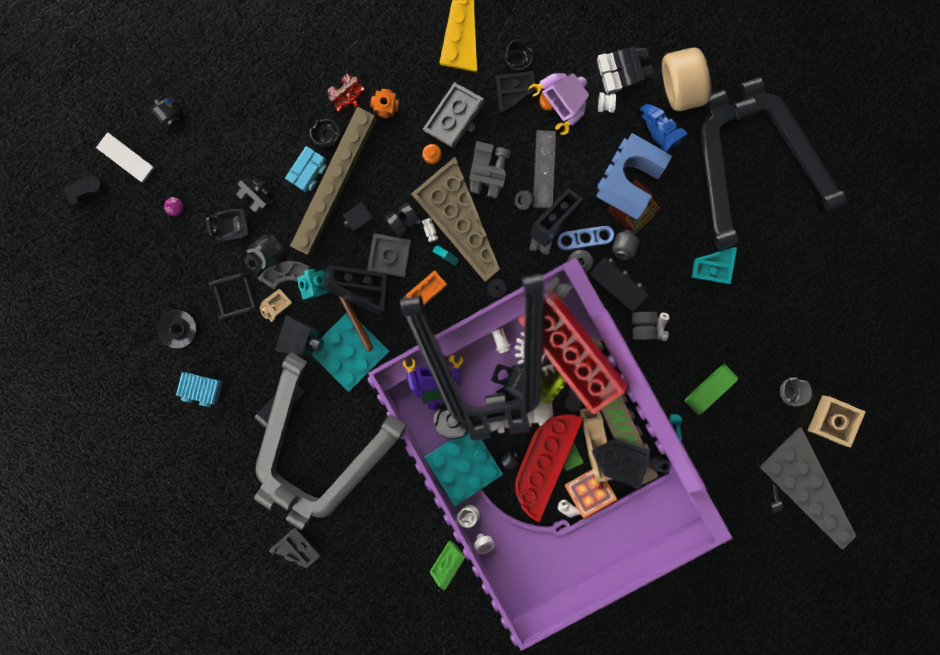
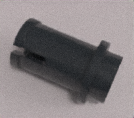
[650,456,671,473]

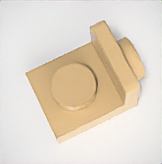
[260,289,292,322]

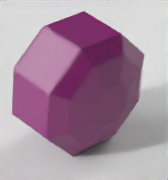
[164,197,184,217]

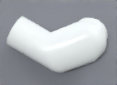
[655,313,669,341]
[558,500,581,517]

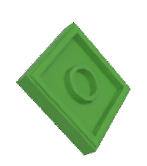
[430,541,466,590]

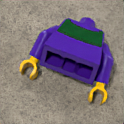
[402,354,463,410]

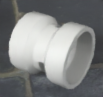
[458,505,480,528]

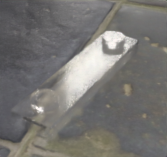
[533,130,556,208]

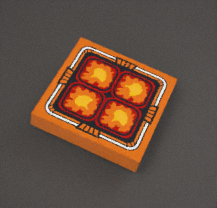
[565,469,618,519]

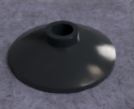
[158,310,197,348]

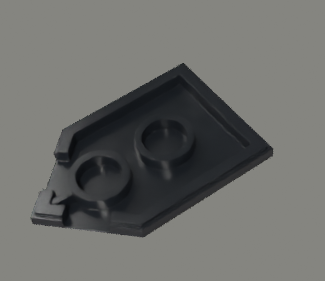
[591,439,651,489]

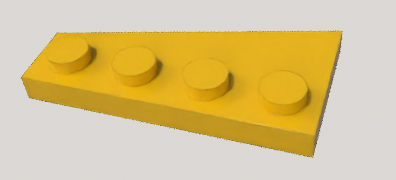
[440,0,477,72]

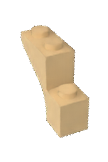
[580,408,611,482]

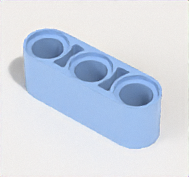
[557,226,614,251]

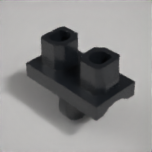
[236,178,273,213]

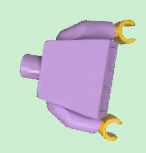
[528,73,589,135]

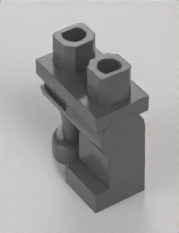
[469,142,511,199]

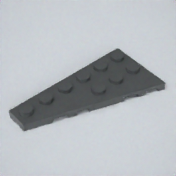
[759,427,856,550]

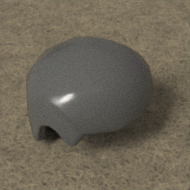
[780,377,812,407]

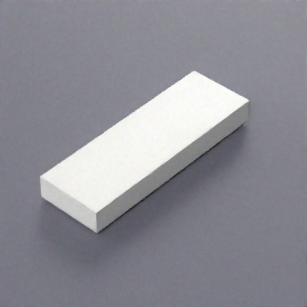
[96,133,155,183]

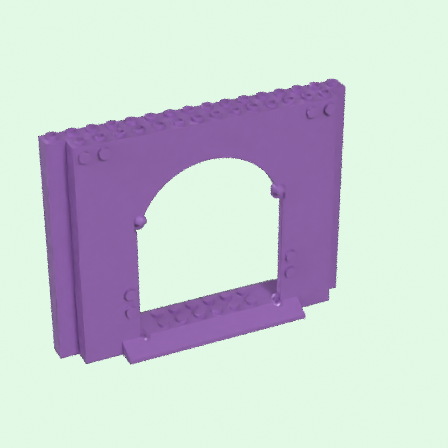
[368,258,732,651]

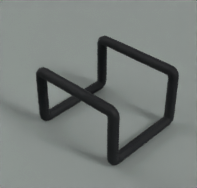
[209,274,257,320]

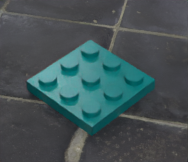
[312,313,389,392]
[424,432,503,506]

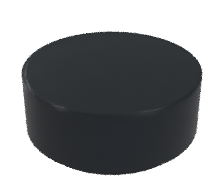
[515,190,535,210]

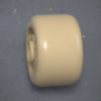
[662,48,711,111]

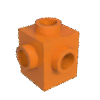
[371,89,399,118]

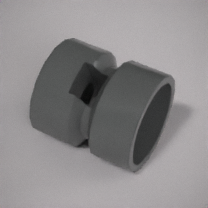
[632,312,658,340]

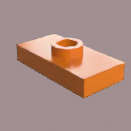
[406,270,447,305]

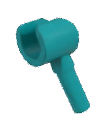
[670,414,682,441]

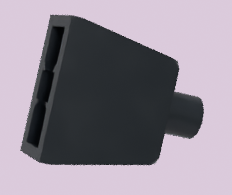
[275,316,324,356]

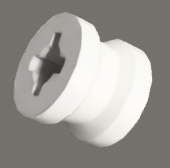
[598,93,616,113]

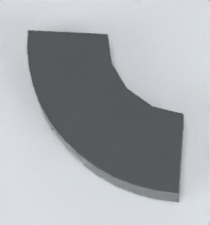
[258,261,311,289]

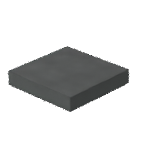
[367,233,412,278]

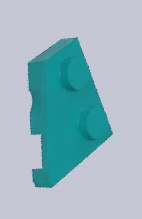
[691,247,737,284]

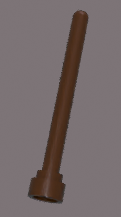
[338,296,373,352]

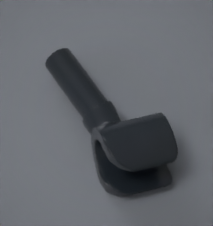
[770,485,783,513]

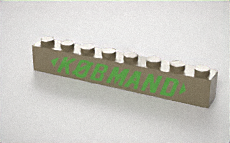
[290,107,376,256]
[590,336,658,484]

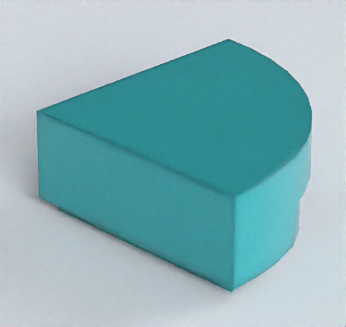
[432,246,459,265]

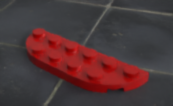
[515,414,584,522]

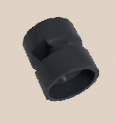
[385,203,421,238]

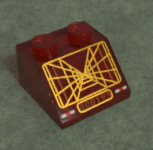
[607,179,661,235]

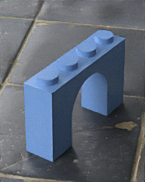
[597,133,672,219]

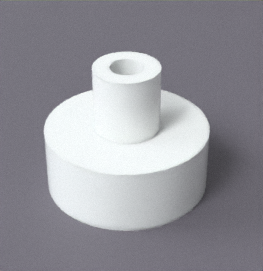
[474,533,495,554]

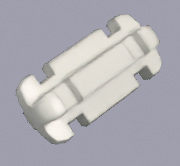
[422,218,438,242]

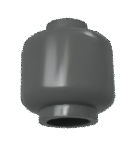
[612,230,640,260]
[567,250,593,274]

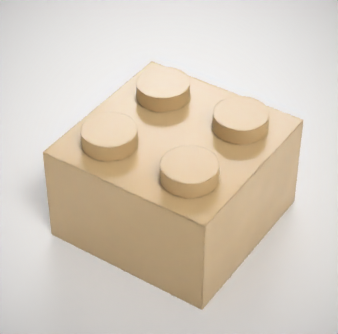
[808,396,865,448]

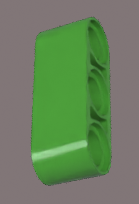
[684,364,738,416]

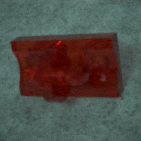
[327,74,364,110]

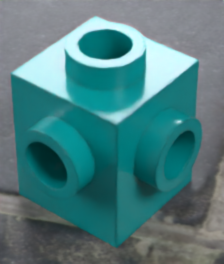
[297,269,329,299]

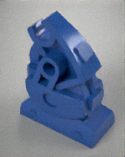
[640,104,687,153]

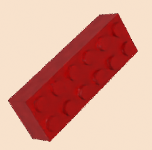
[518,291,628,414]

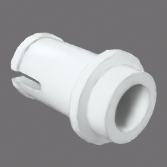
[491,328,511,354]

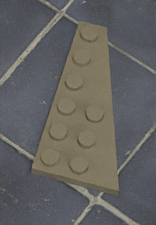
[411,157,500,282]

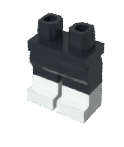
[597,46,654,95]

